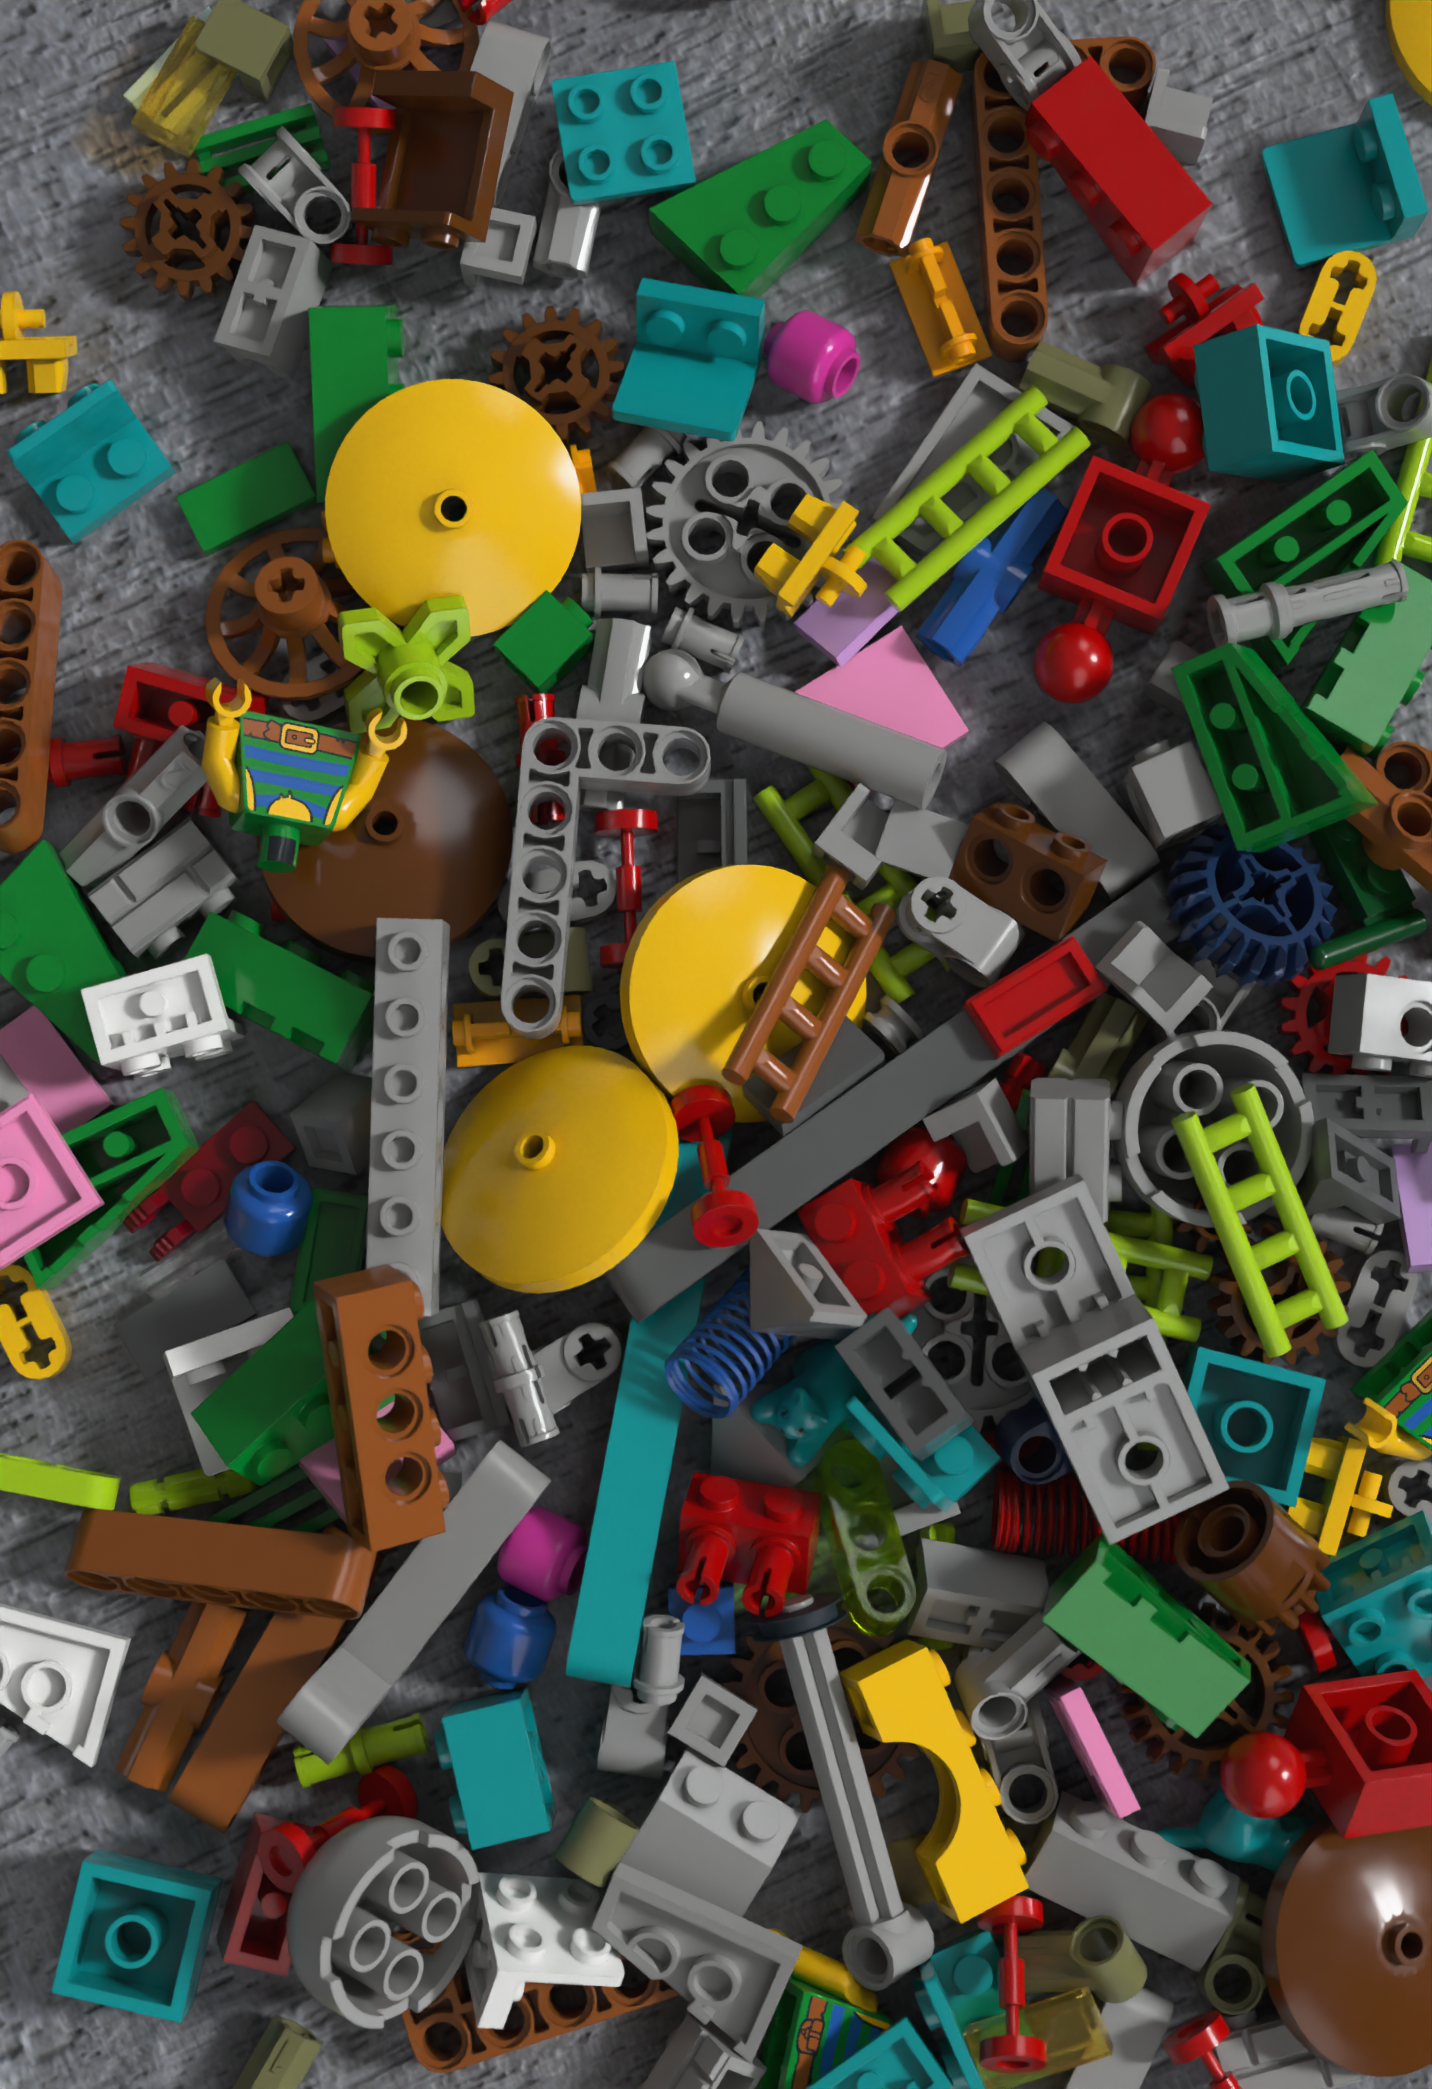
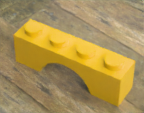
[839,1639,1029,1924]

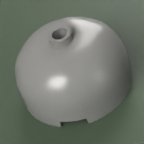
[1112,1030,1314,1228]
[286,1816,480,2029]

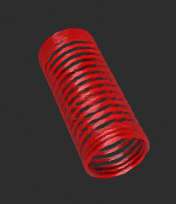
[992,1468,1187,1566]

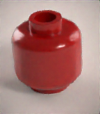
[874,1120,968,1218]

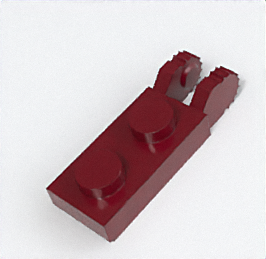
[123,1101,297,1263]

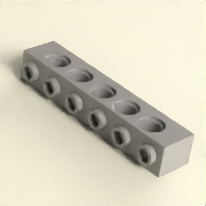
[366,918,450,1316]

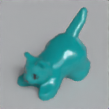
[750,1314,918,1467]
[1155,1781,1316,1876]

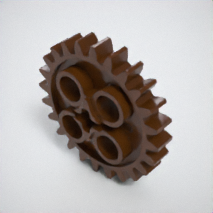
[722,1600,921,1813]

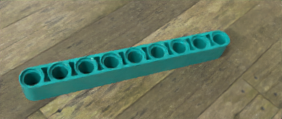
[565,1124,734,1688]

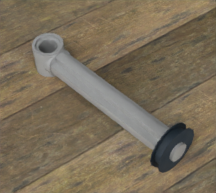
[747,1592,934,1991]

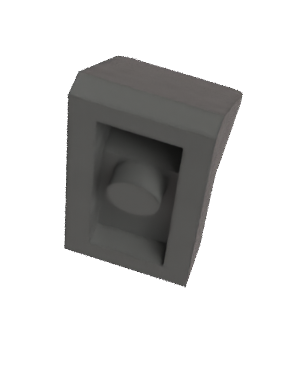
[1296,1118,1401,1225]

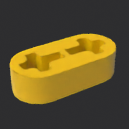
[1296,250,1377,369]
[0,1264,72,1380]

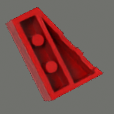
[1024,56,1212,287]

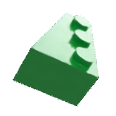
[649,119,872,298]
[308,304,405,503]
[1199,450,1408,670]
[1301,558,1432,760]
[1171,642,1379,853]
[0,839,128,1069]
[184,910,375,1073]
[23,1087,200,1290]
[190,1297,435,1486]
[1042,1531,1251,1739]

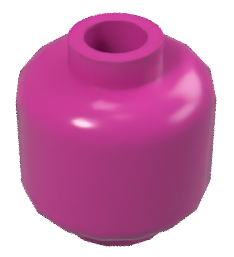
[763,310,861,405]
[497,1506,588,1602]

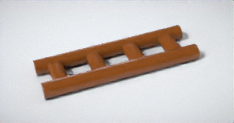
[722,864,896,1123]

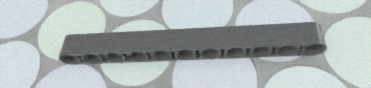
[602,869,1183,1324]

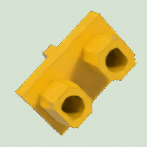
[0,291,78,394]
[754,494,867,618]
[1282,1436,1394,1556]

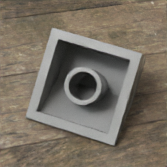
[610,1746,801,1917]

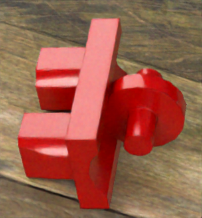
[1143,272,1265,386]

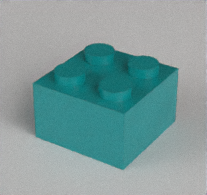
[1193,324,1345,483]
[1181,1346,1326,1507]
[434,1685,557,1850]
[51,1849,223,2023]

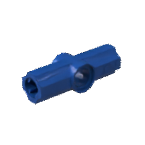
[916,488,1069,667]

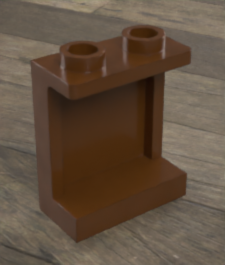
[351,70,514,251]

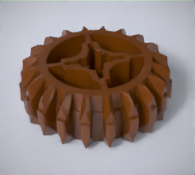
[1116,1602,1294,1781]

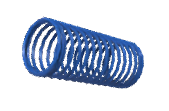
[665,1265,797,1419]

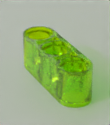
[813,1440,916,1637]

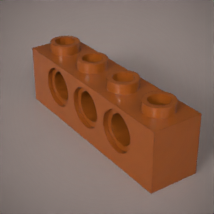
[313,1264,449,1553]

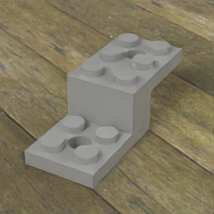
[959,1173,1230,1545]

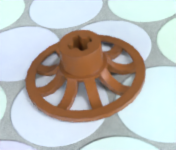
[293,0,479,136]
[205,527,391,701]

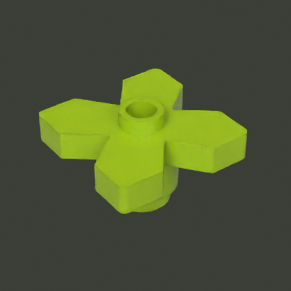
[337,595,475,734]

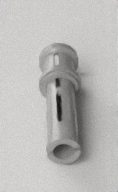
[1207,560,1408,648]

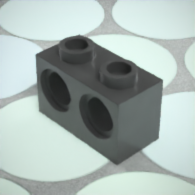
[834,1307,975,1461]

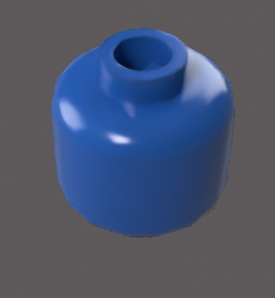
[224,1161,313,1257]
[464,1586,557,1689]

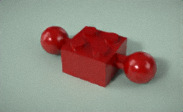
[1033,393,1211,704]
[1220,1669,1432,1839]

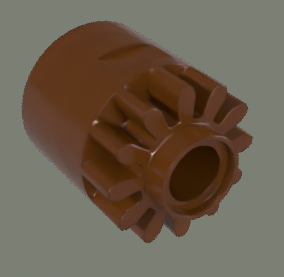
[1174,1480,1331,1636]

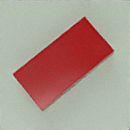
[962,935,1108,1060]

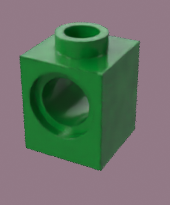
[493,590,594,694]

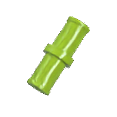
[293,1712,430,1788]

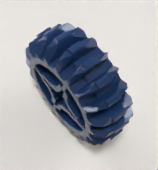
[1163,822,1337,989]

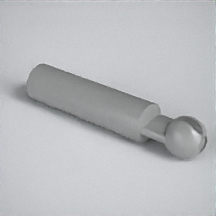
[642,649,947,809]

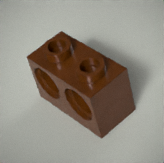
[949,802,1108,942]

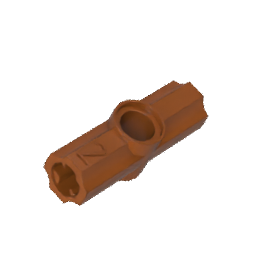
[855,59,964,257]
[1339,746,1432,894]
[115,1602,250,1793]

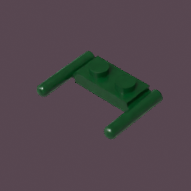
[1307,819,1427,971]

